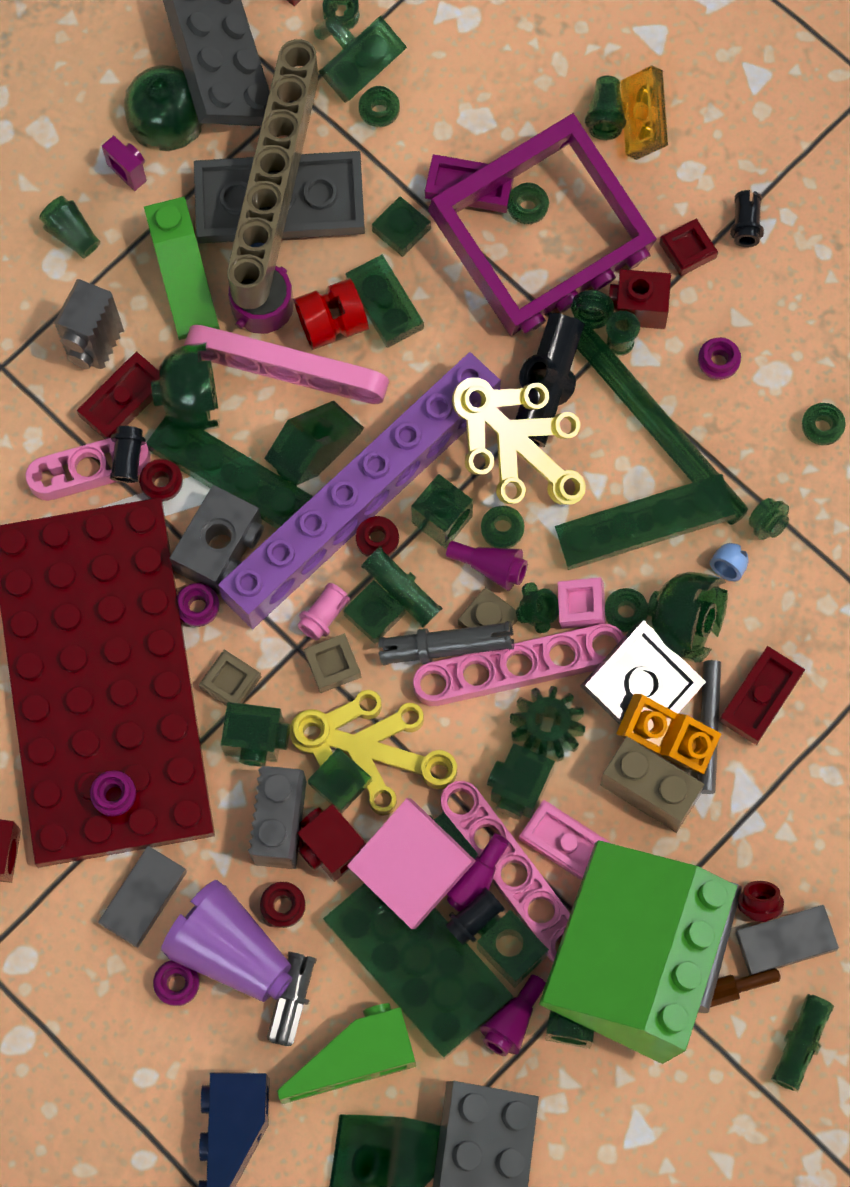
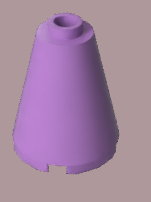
[161,880,293,1002]

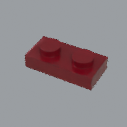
[77,351,169,439]
[719,646,805,746]

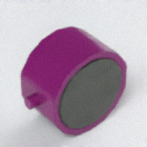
[228,266,294,334]

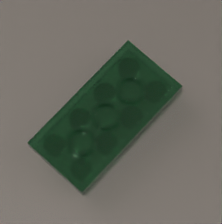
[323,883,513,1059]

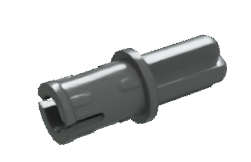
[267,952,317,1046]

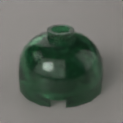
[124,65,203,151]
[151,342,220,430]
[647,572,728,663]

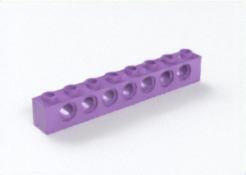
[218,352,501,630]

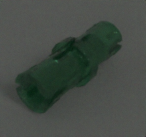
[361,546,443,628]
[771,994,835,1092]

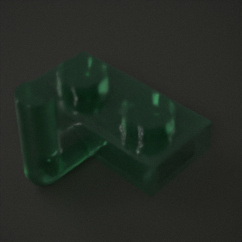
[314,16,407,103]

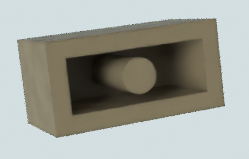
[600,736,705,833]

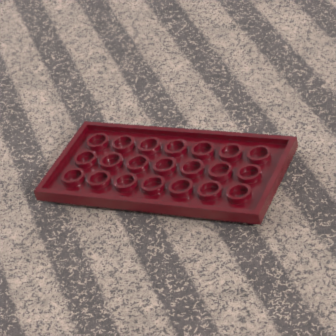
[0,497,215,868]

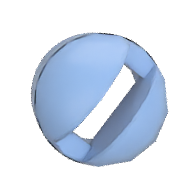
[710,543,749,582]

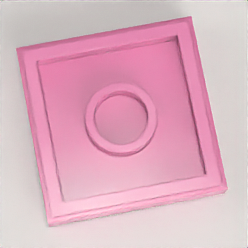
[347,798,476,929]

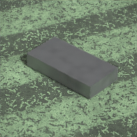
[98,846,187,948]
[736,905,839,975]

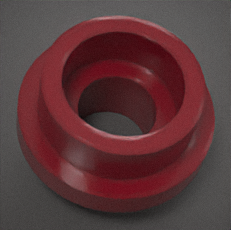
[139,459,183,502]
[356,516,399,559]
[738,881,784,922]
[260,882,306,928]

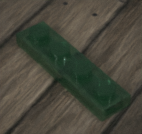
[146,410,313,529]
[555,474,736,570]

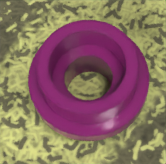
[698,337,741,380]
[177,583,220,627]
[90,770,136,816]
[153,960,200,1006]

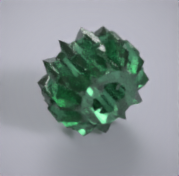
[510,686,586,763]

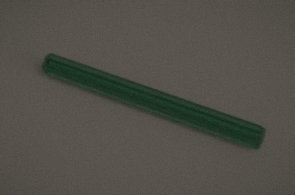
[577,324,748,525]

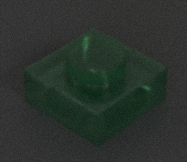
[372,196,431,257]
[343,580,406,644]
[308,748,372,814]

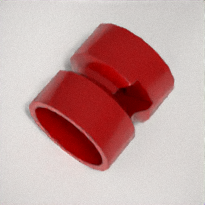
[294,278,369,350]

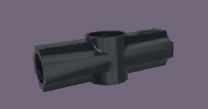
[515,313,585,447]

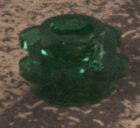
[516,582,559,633]

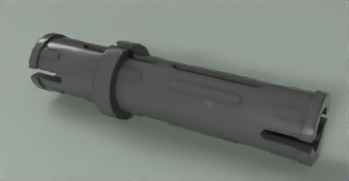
[378,621,514,666]

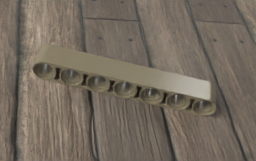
[227,39,318,309]

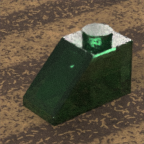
[264,400,364,486]

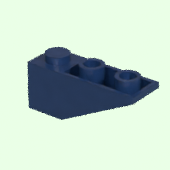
[198,1073,270,1187]

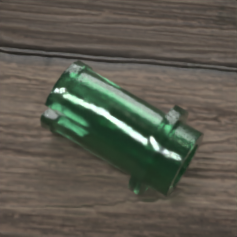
[606,311,640,356]

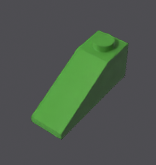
[144,196,220,340]
[277,1003,416,1104]

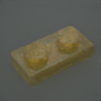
[621,65,668,160]

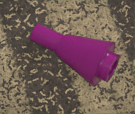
[446,541,528,591]
[447,833,509,912]
[480,974,546,1056]

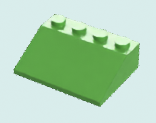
[539,840,737,1064]

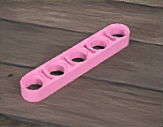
[183,325,389,404]
[413,624,624,706]
[441,781,570,962]

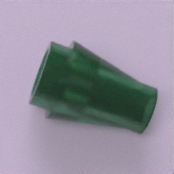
[585,75,626,140]
[39,196,101,259]

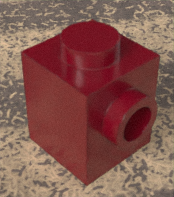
[608,269,671,329]
[297,804,366,882]

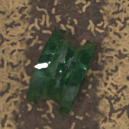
[322,0,360,32]

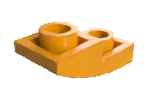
[616,693,721,774]

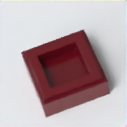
[659,218,718,277]

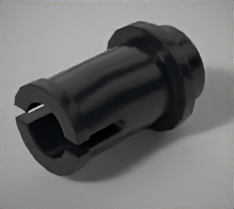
[730,190,764,247]
[110,426,146,483]
[445,887,505,945]

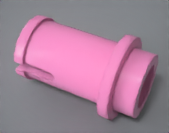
[297,583,350,641]

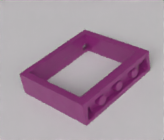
[428,113,657,336]

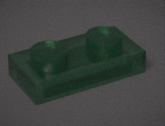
[345,254,424,348]

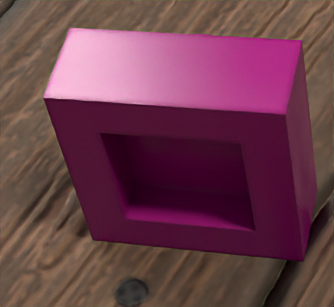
[102,135,147,191]

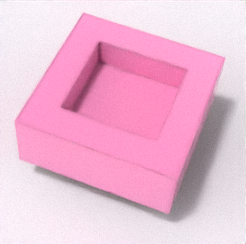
[558,577,606,629]

